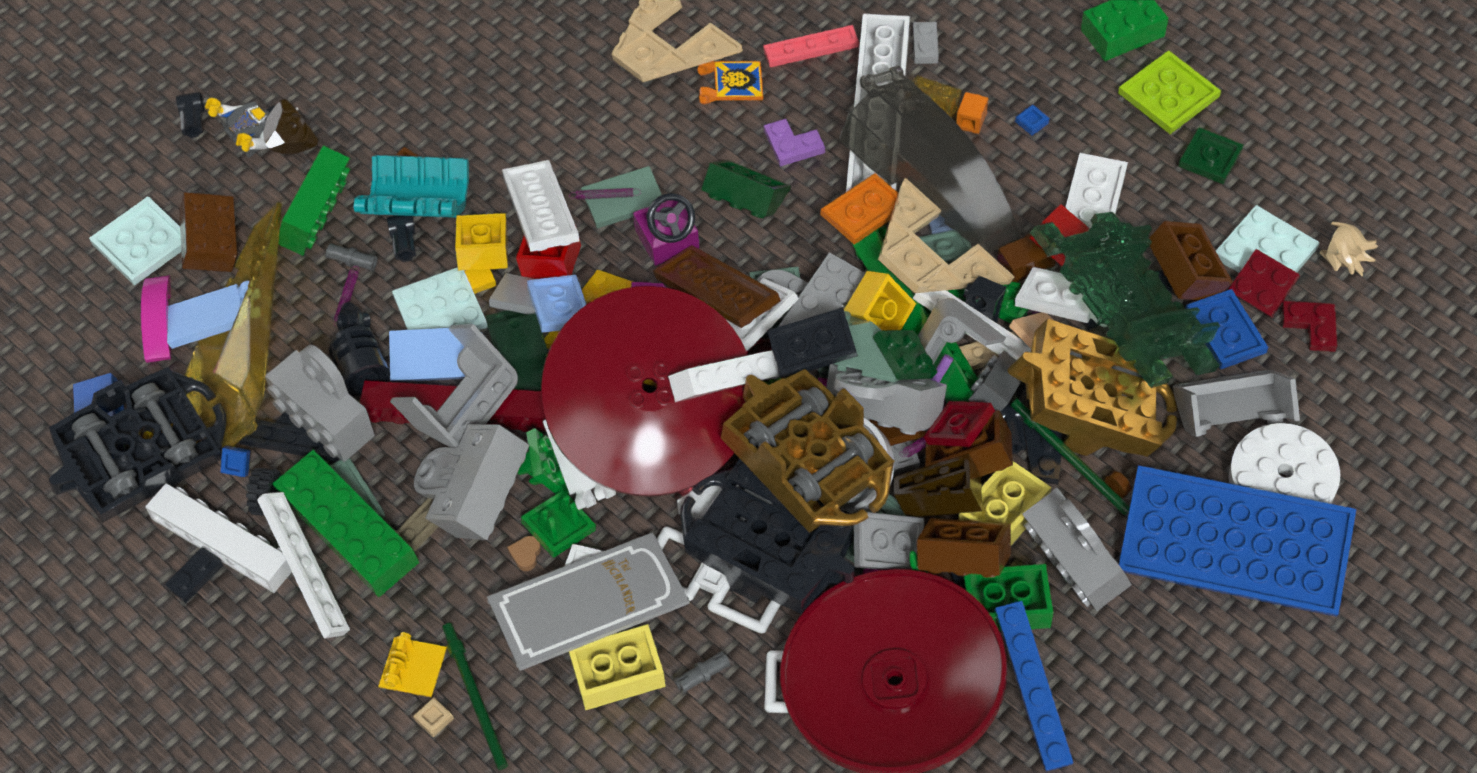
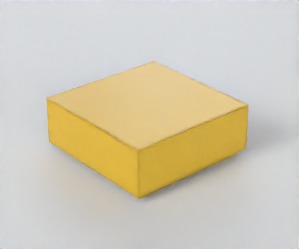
[464,269,497,294]

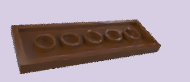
[653,245,781,328]

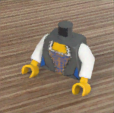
[205,98,275,158]

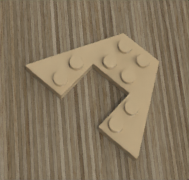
[612,0,743,82]
[878,178,1014,293]

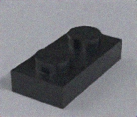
[164,547,223,604]

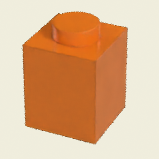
[956,92,988,134]

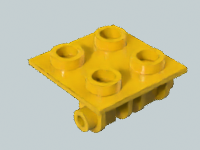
[378,632,447,697]

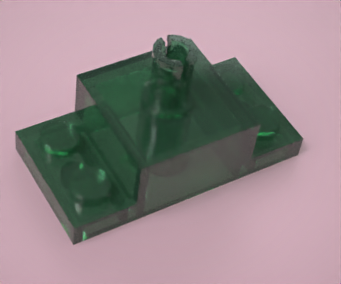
[485,310,548,391]

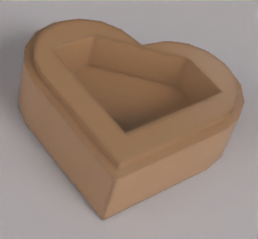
[507,536,541,571]

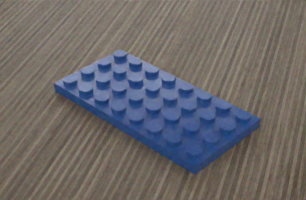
[1119,465,1356,617]

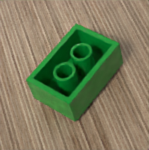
[1081,0,1168,61]
[962,564,1053,632]

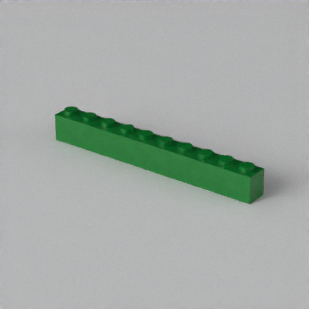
[851,226,978,405]

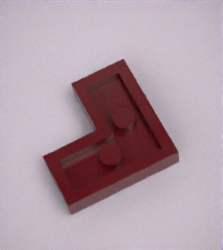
[1282,301,1337,352]

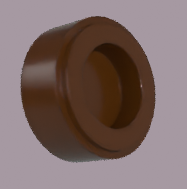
[1105,471,1131,498]

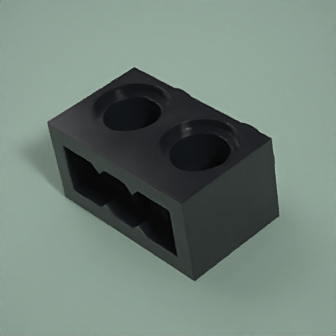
[963,276,1006,324]

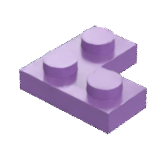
[764,119,825,166]

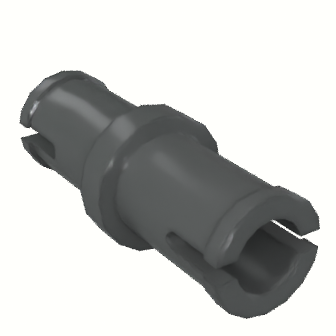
[326,243,378,271]
[674,651,730,694]

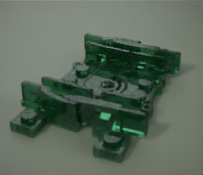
[1031,212,1220,388]

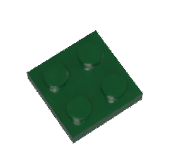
[1178,127,1244,185]
[873,330,938,380]

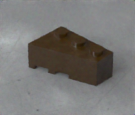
[894,453,983,517]

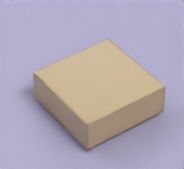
[413,698,454,737]

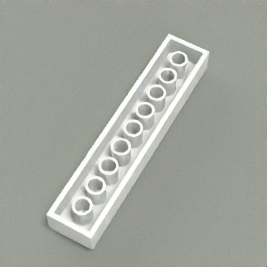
[846,14,910,192]

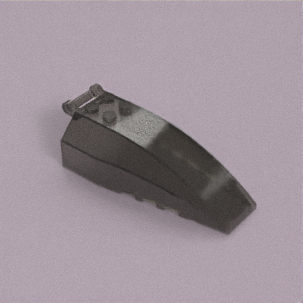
[839,66,1021,253]

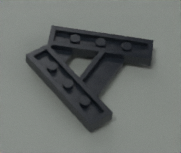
[238,412,339,462]

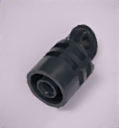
[328,302,390,396]

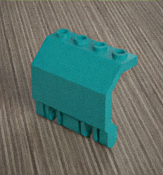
[354,155,469,218]

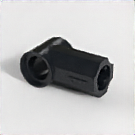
[176,92,205,138]
[387,215,416,262]
[1001,403,1026,454]

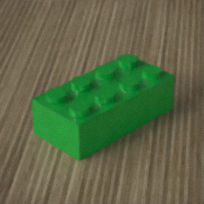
[276,146,351,256]

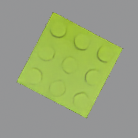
[1118,50,1221,134]

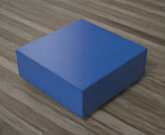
[1015,105,1050,136]
[220,446,250,477]

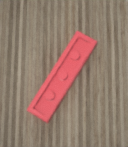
[763,25,859,68]

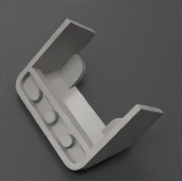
[918,298,1006,410]
[390,324,518,448]
[1173,370,1300,437]

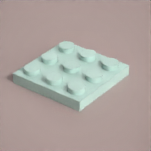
[89,197,181,286]
[1216,205,1320,273]
[392,267,488,330]

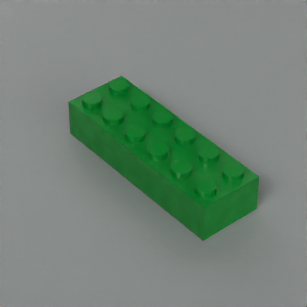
[272,450,420,598]

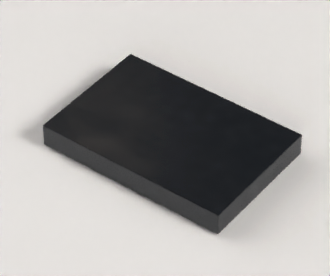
[767,308,858,379]

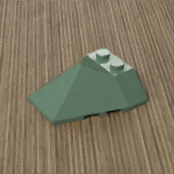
[834,311,899,382]

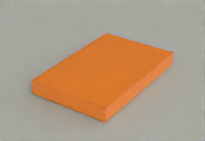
[820,173,898,245]

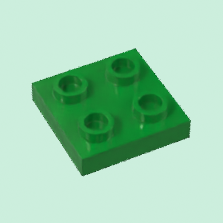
[517,428,569,494]
[521,490,596,558]

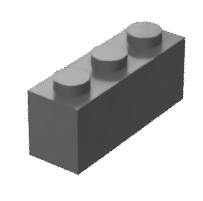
[968,350,1021,412]

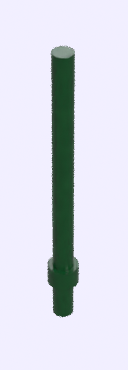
[1011,398,1130,516]
[442,623,508,770]

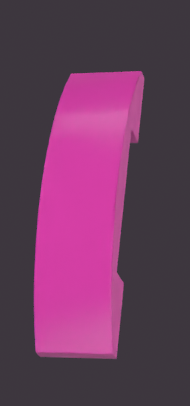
[141,276,171,363]

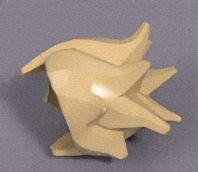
[1320,222,1378,276]

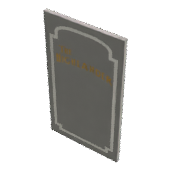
[487,533,690,671]

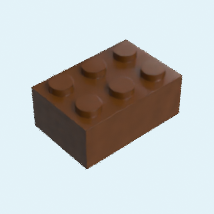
[179,192,237,272]
[1147,221,1233,300]
[926,410,1013,477]
[917,518,1011,578]

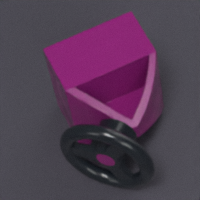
[633,193,699,266]

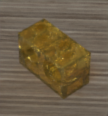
[904,76,962,122]

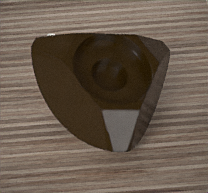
[264,99,318,154]

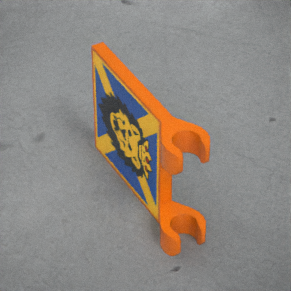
[698,61,763,104]

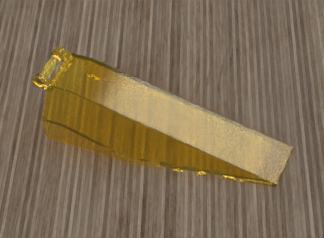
[184,202,282,451]

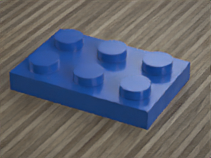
[1185,289,1268,369]

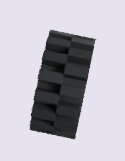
[246,468,282,516]

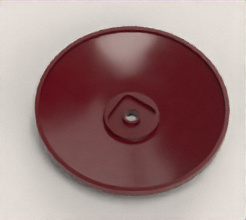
[541,286,748,497]
[780,569,1007,773]

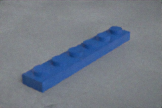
[994,601,1073,772]

